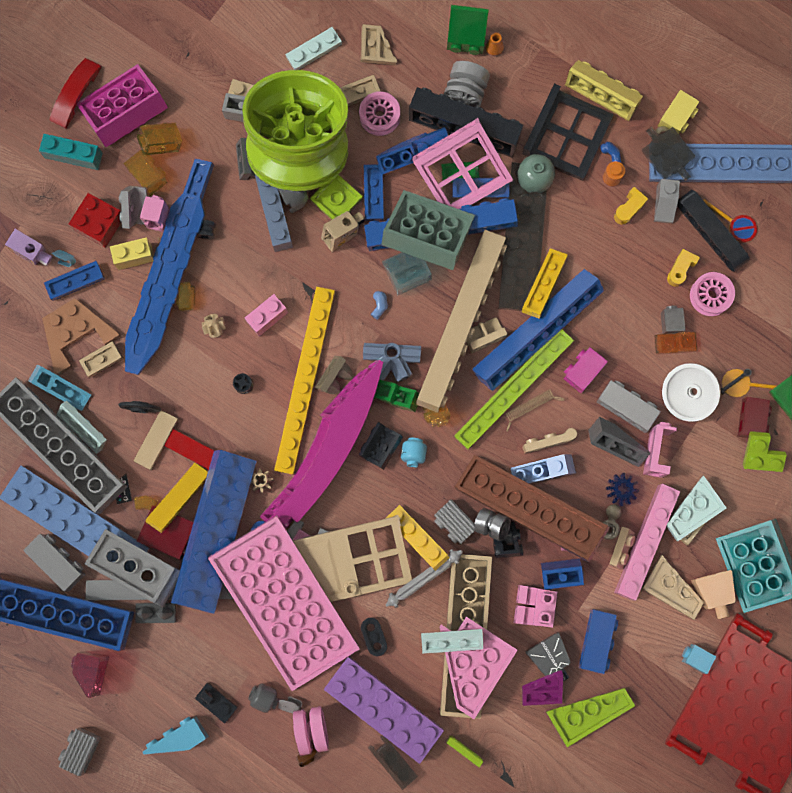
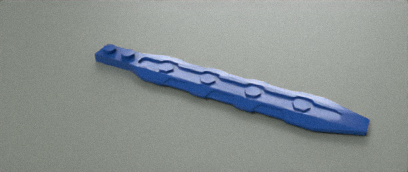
[125,159,214,375]

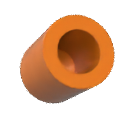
[603,161,625,187]

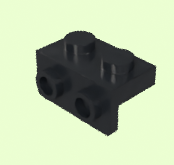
[359,422,403,470]

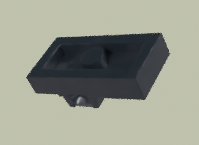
[194,682,238,724]

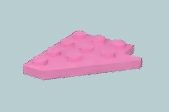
[439,617,517,719]

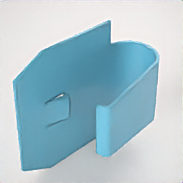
[52,250,76,267]

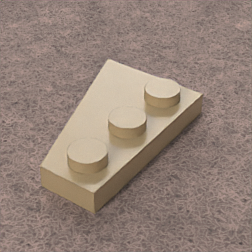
[641,555,704,620]

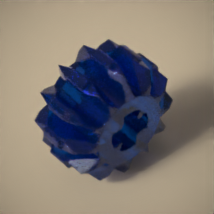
[605,473,639,506]

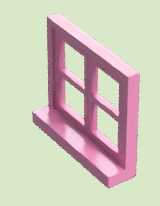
[413,118,513,209]

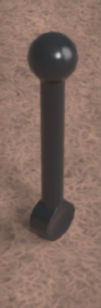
[720,369,752,395]

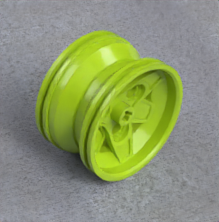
[242,70,348,191]

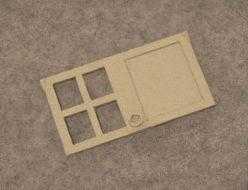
[293,515,412,602]

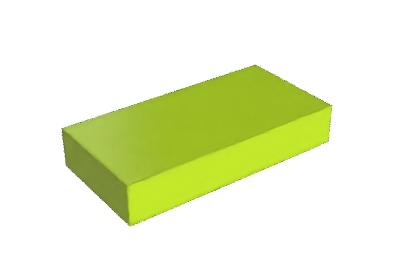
[446,735,483,767]

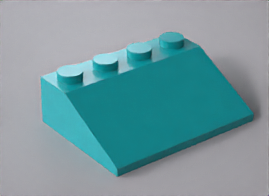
[716,518,792,613]

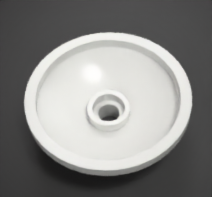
[662,363,721,421]

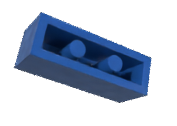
[578,609,619,674]

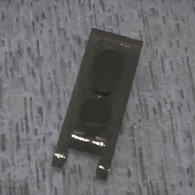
[368,735,418,790]

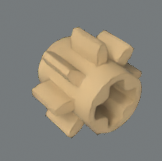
[202,314,226,338]
[250,469,274,493]

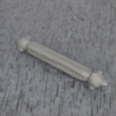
[385,549,463,608]

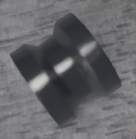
[196,220,216,240]
[233,373,253,394]

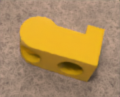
[614,187,648,225]
[667,249,700,287]

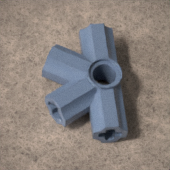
[363,343,421,382]

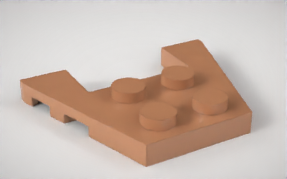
[42,298,121,375]

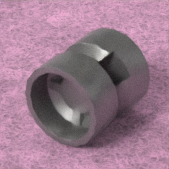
[474,508,511,541]

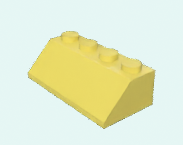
[565,60,643,121]

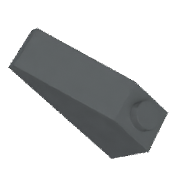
[588,417,650,467]

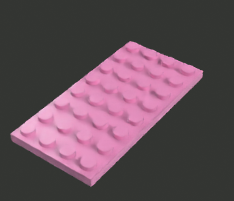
[208,515,359,691]

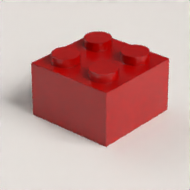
[68,193,121,248]

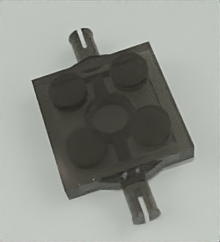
[642,127,696,182]

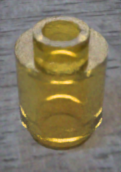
[176,282,195,311]

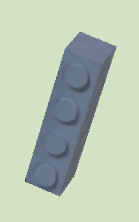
[255,175,293,252]

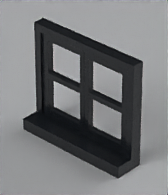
[522,83,614,181]

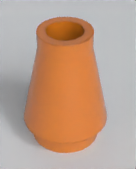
[486,33,504,56]

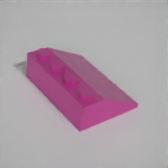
[77,64,168,147]

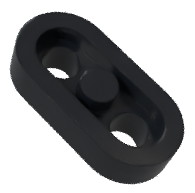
[361,618,387,657]

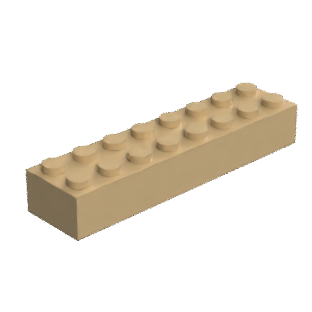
[440,554,492,719]

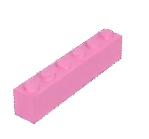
[614,484,680,601]

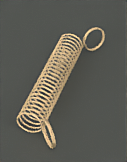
[506,389,564,431]

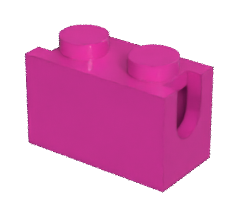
[564,347,608,393]

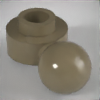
[602,504,622,540]

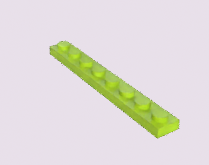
[454,329,574,450]

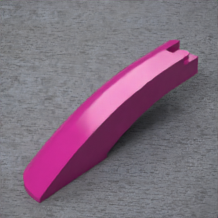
[260,360,383,529]

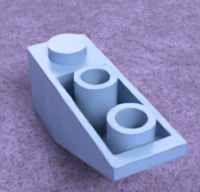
[511,454,576,484]

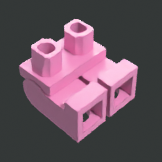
[513,585,557,627]

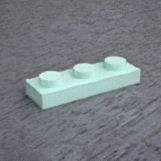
[285,27,342,70]
[57,401,107,454]
[421,629,483,654]

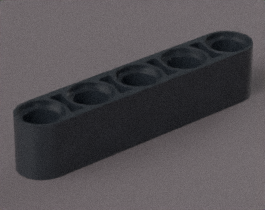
[677,189,750,272]

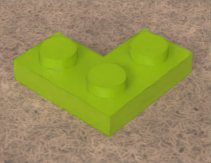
[743,431,787,472]

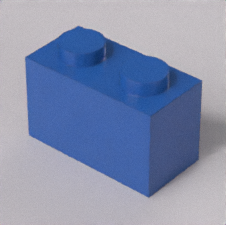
[541,558,584,590]

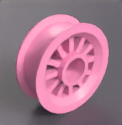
[359,92,400,136]
[690,272,735,316]

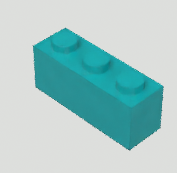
[39,134,103,170]

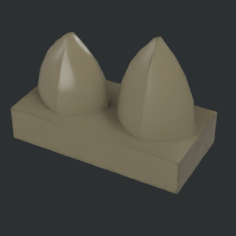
[315,356,354,394]

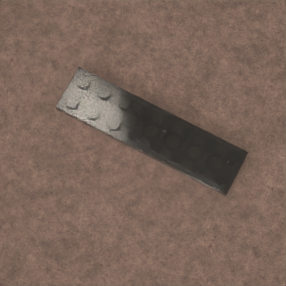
[498,162,547,311]

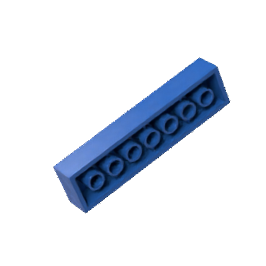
[171,450,257,614]
[0,578,135,651]

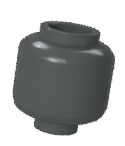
[248,683,279,713]

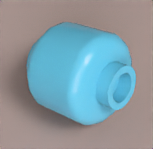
[401,438,427,467]

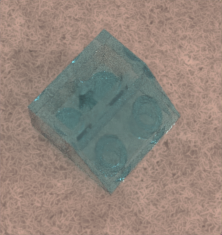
[382,252,432,296]

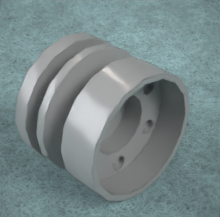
[444,61,490,107]

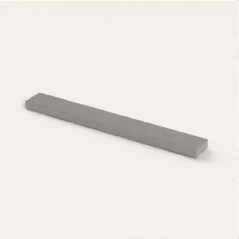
[85,580,233,600]

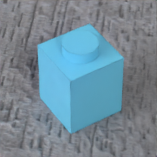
[682,644,716,674]

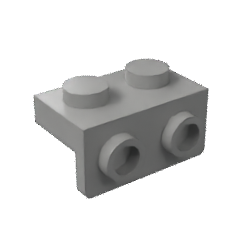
[119,186,147,229]

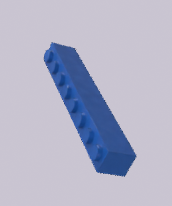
[364,198,518,251]
[472,269,604,391]

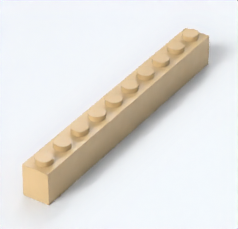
[416,230,507,413]

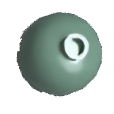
[517,154,555,193]

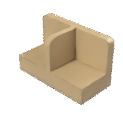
[466,318,507,353]

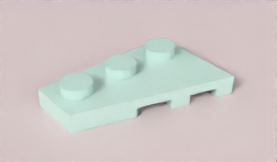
[667,476,726,541]

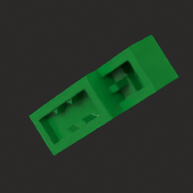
[373,379,419,413]

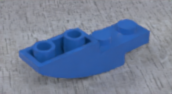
[376,127,448,174]

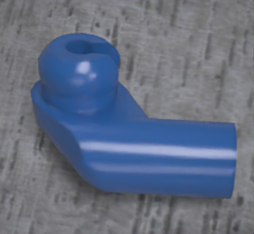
[601,142,621,163]

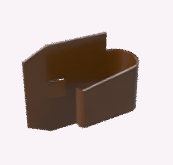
[297,743,317,767]

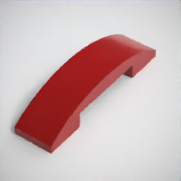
[49,58,102,129]

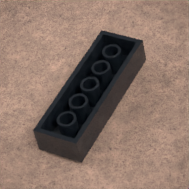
[409,87,523,158]

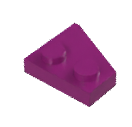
[522,670,563,706]

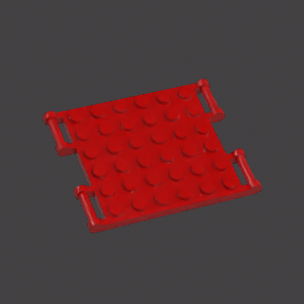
[665,613,792,793]

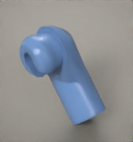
[371,291,388,320]

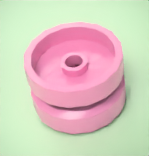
[293,706,329,756]

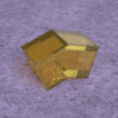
[134,495,158,510]

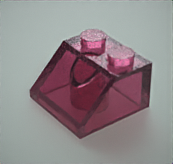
[71,651,109,698]

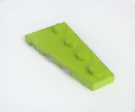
[546,688,635,747]

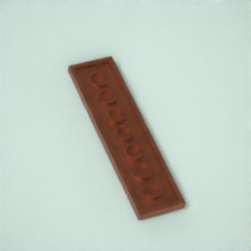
[455,455,609,562]

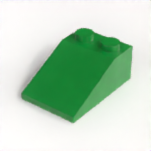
[447,5,489,55]

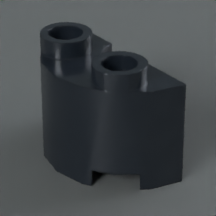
[493,521,523,558]

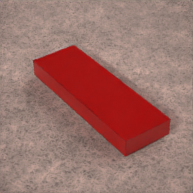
[164,429,214,470]

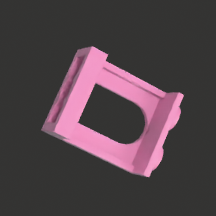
[643,422,677,478]

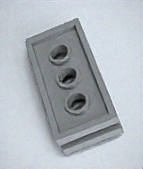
[85,529,180,607]

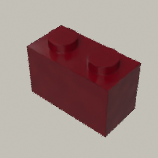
[737,396,772,438]

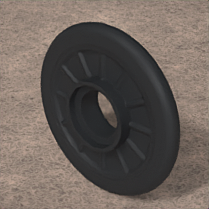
[118,401,161,413]

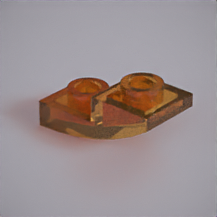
[654,332,698,354]

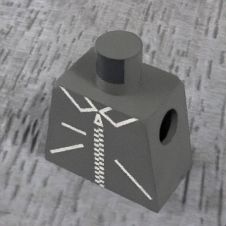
[525,632,571,682]

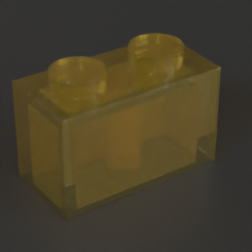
[137,122,182,156]
[123,150,168,197]

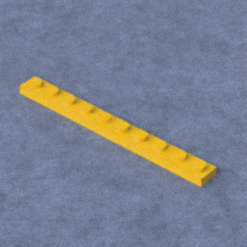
[274,286,335,475]

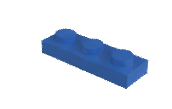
[364,164,384,221]
[453,178,509,197]
[44,261,105,301]

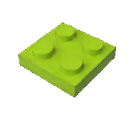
[310,175,363,220]

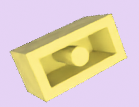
[658,90,699,137]
[110,237,154,270]

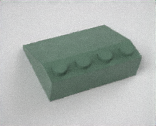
[382,190,475,270]

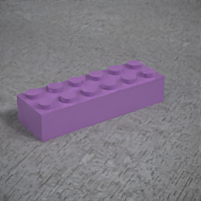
[324,656,444,764]

